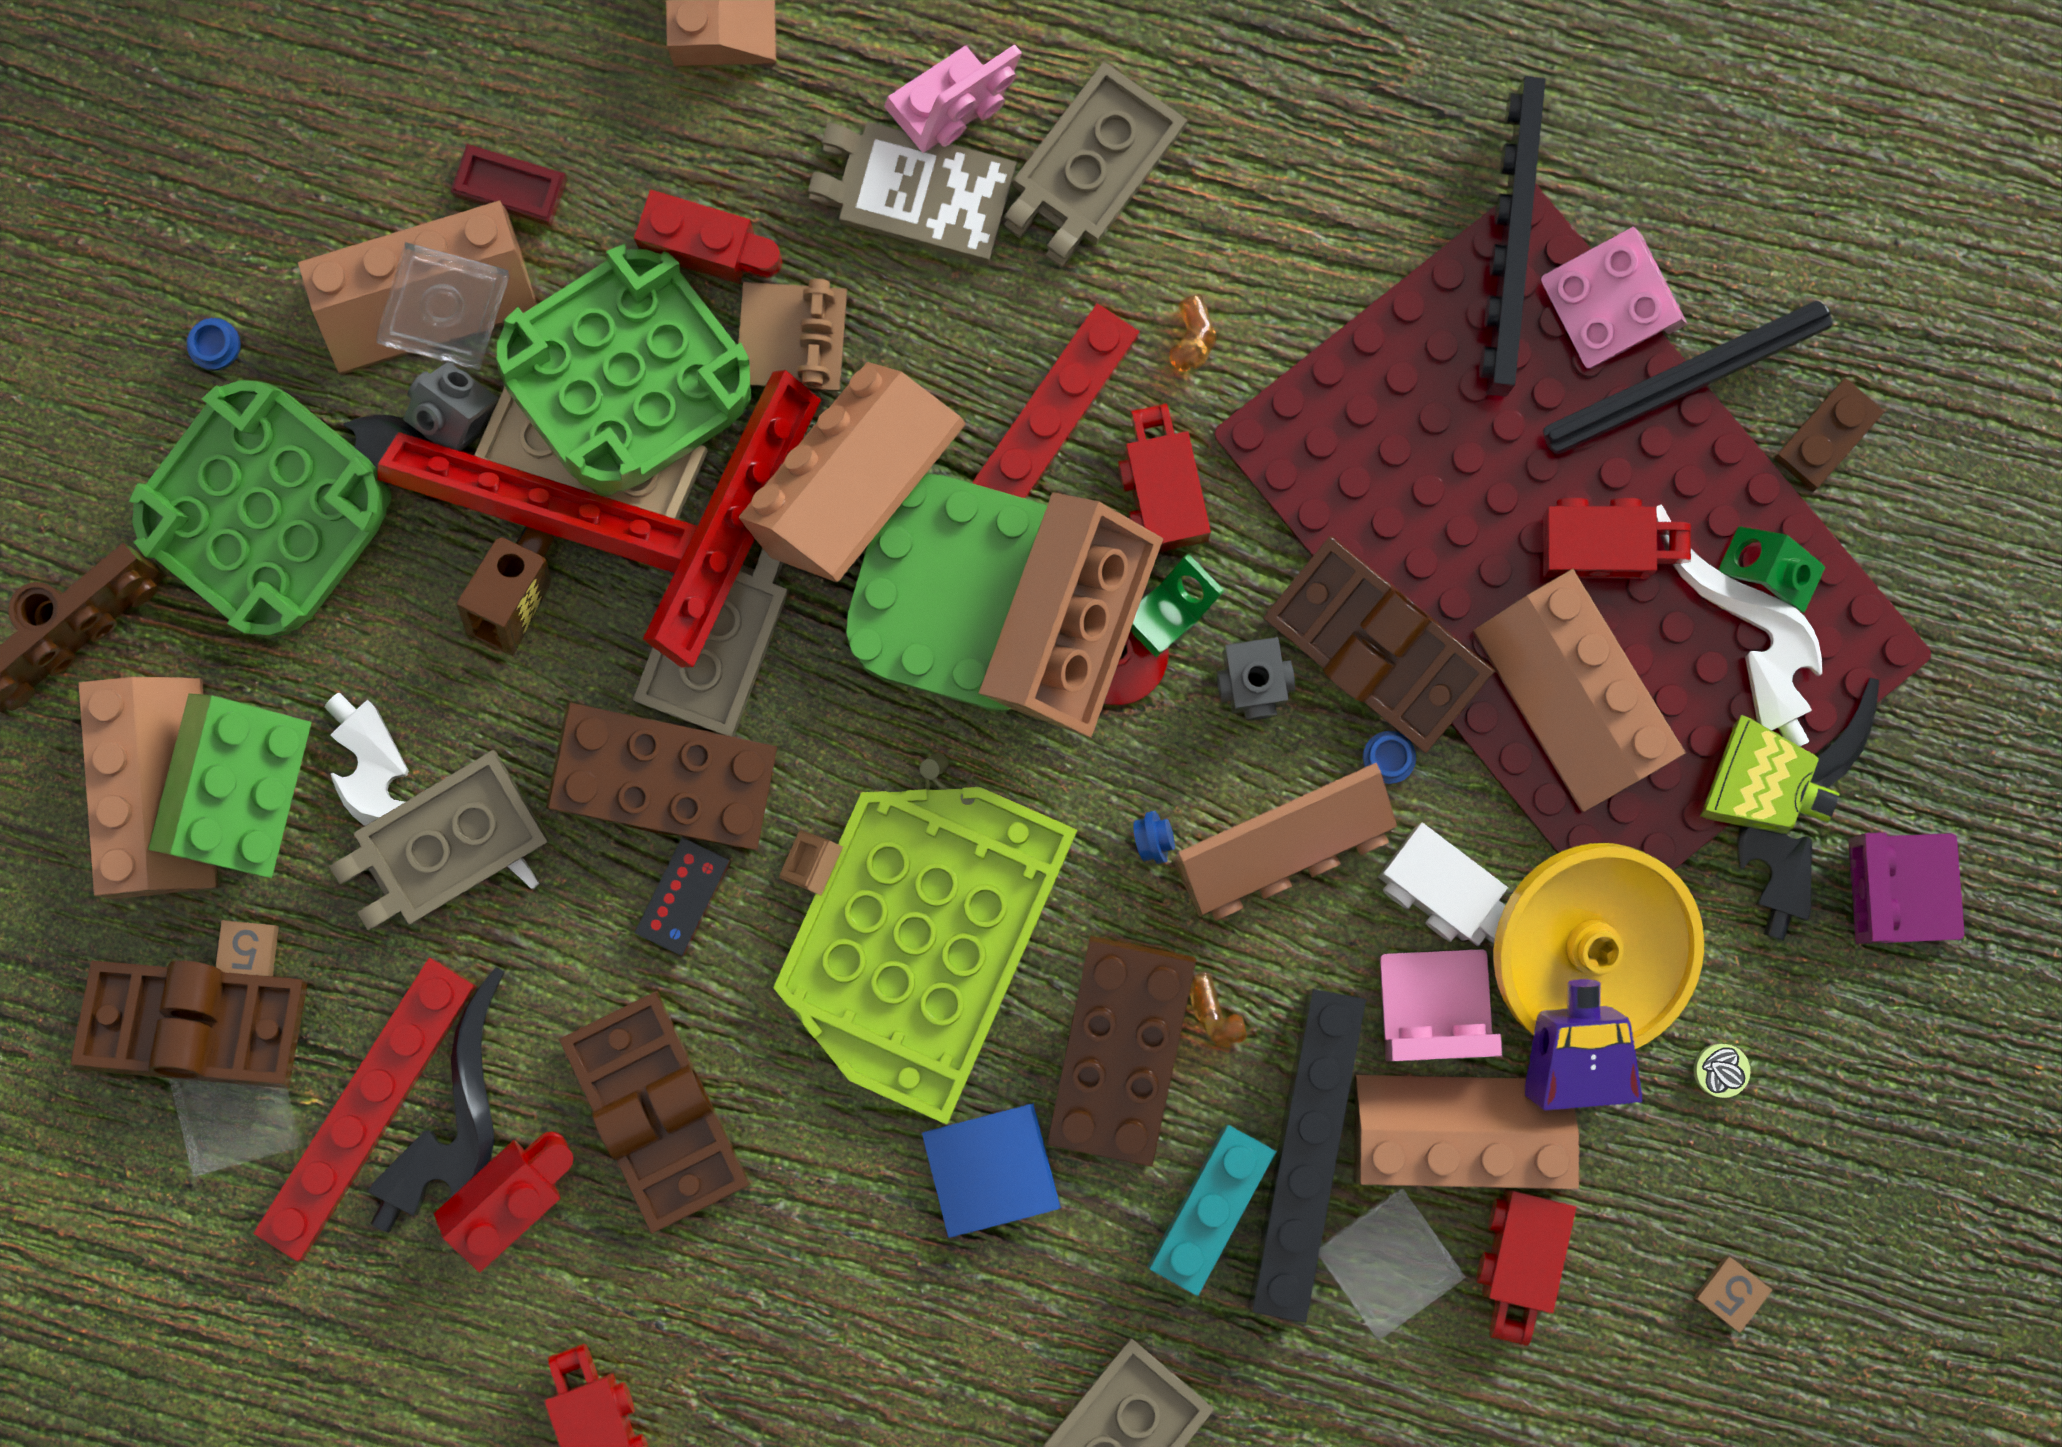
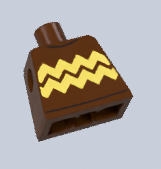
[456,526,554,657]

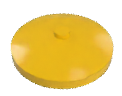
[1494,843,1704,1049]

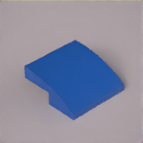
[922,1103,1061,1238]

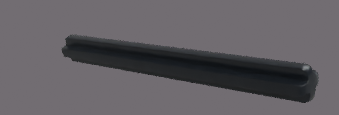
[1543,301,1833,454]

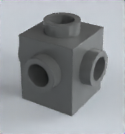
[403,361,498,451]
[1216,637,1295,721]

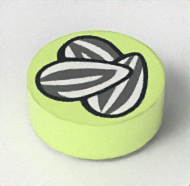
[1694,1044,1750,1098]

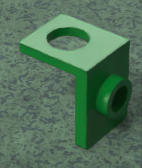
[1718,526,1825,613]
[1130,554,1224,657]

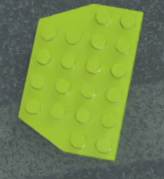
[773,787,1078,1125]

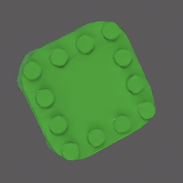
[496,244,751,496]
[129,380,391,636]
[846,474,1047,712]

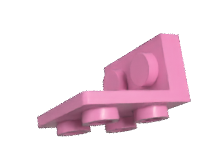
[884,45,1022,153]
[1541,226,1688,368]
[1380,949,1502,1061]

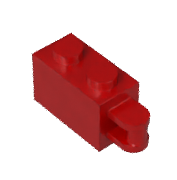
[634,189,782,284]
[1117,403,1211,552]
[1543,498,1691,579]
[434,1131,573,1273]
[1476,1189,1577,1346]
[544,1343,649,1447]

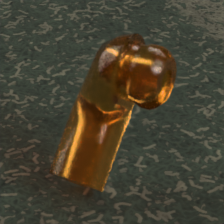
[1169,294,1217,372]
[1189,974,1247,1048]

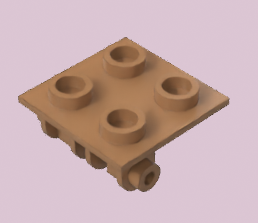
[739,279,847,391]

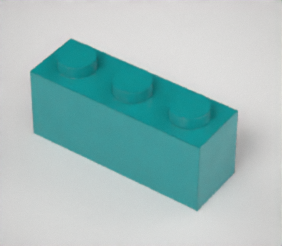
[1147,1124,1276,1296]

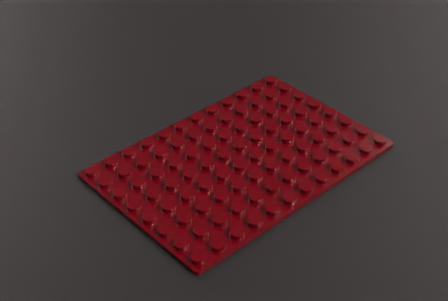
[1214,184,1931,871]

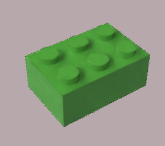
[148,693,312,878]

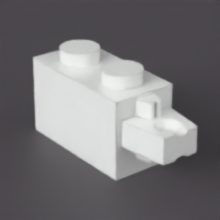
[1378,823,1508,946]

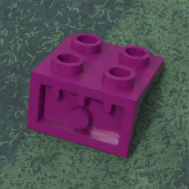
[1848,832,1965,944]

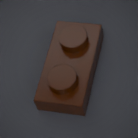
[1774,377,1885,492]

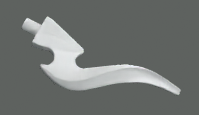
[1657,504,1822,746]
[324,693,539,890]

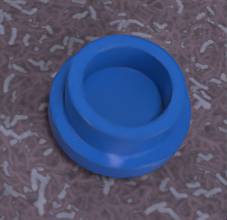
[187,318,241,371]
[1362,731,1416,784]
[1133,811,1175,864]

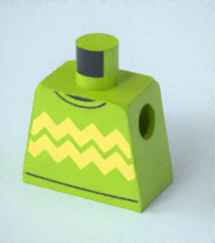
[1700,715,1840,834]

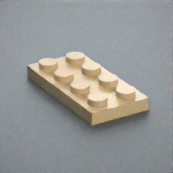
[474,387,708,519]

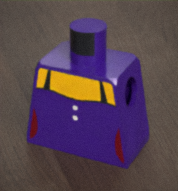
[1525,979,1642,1110]

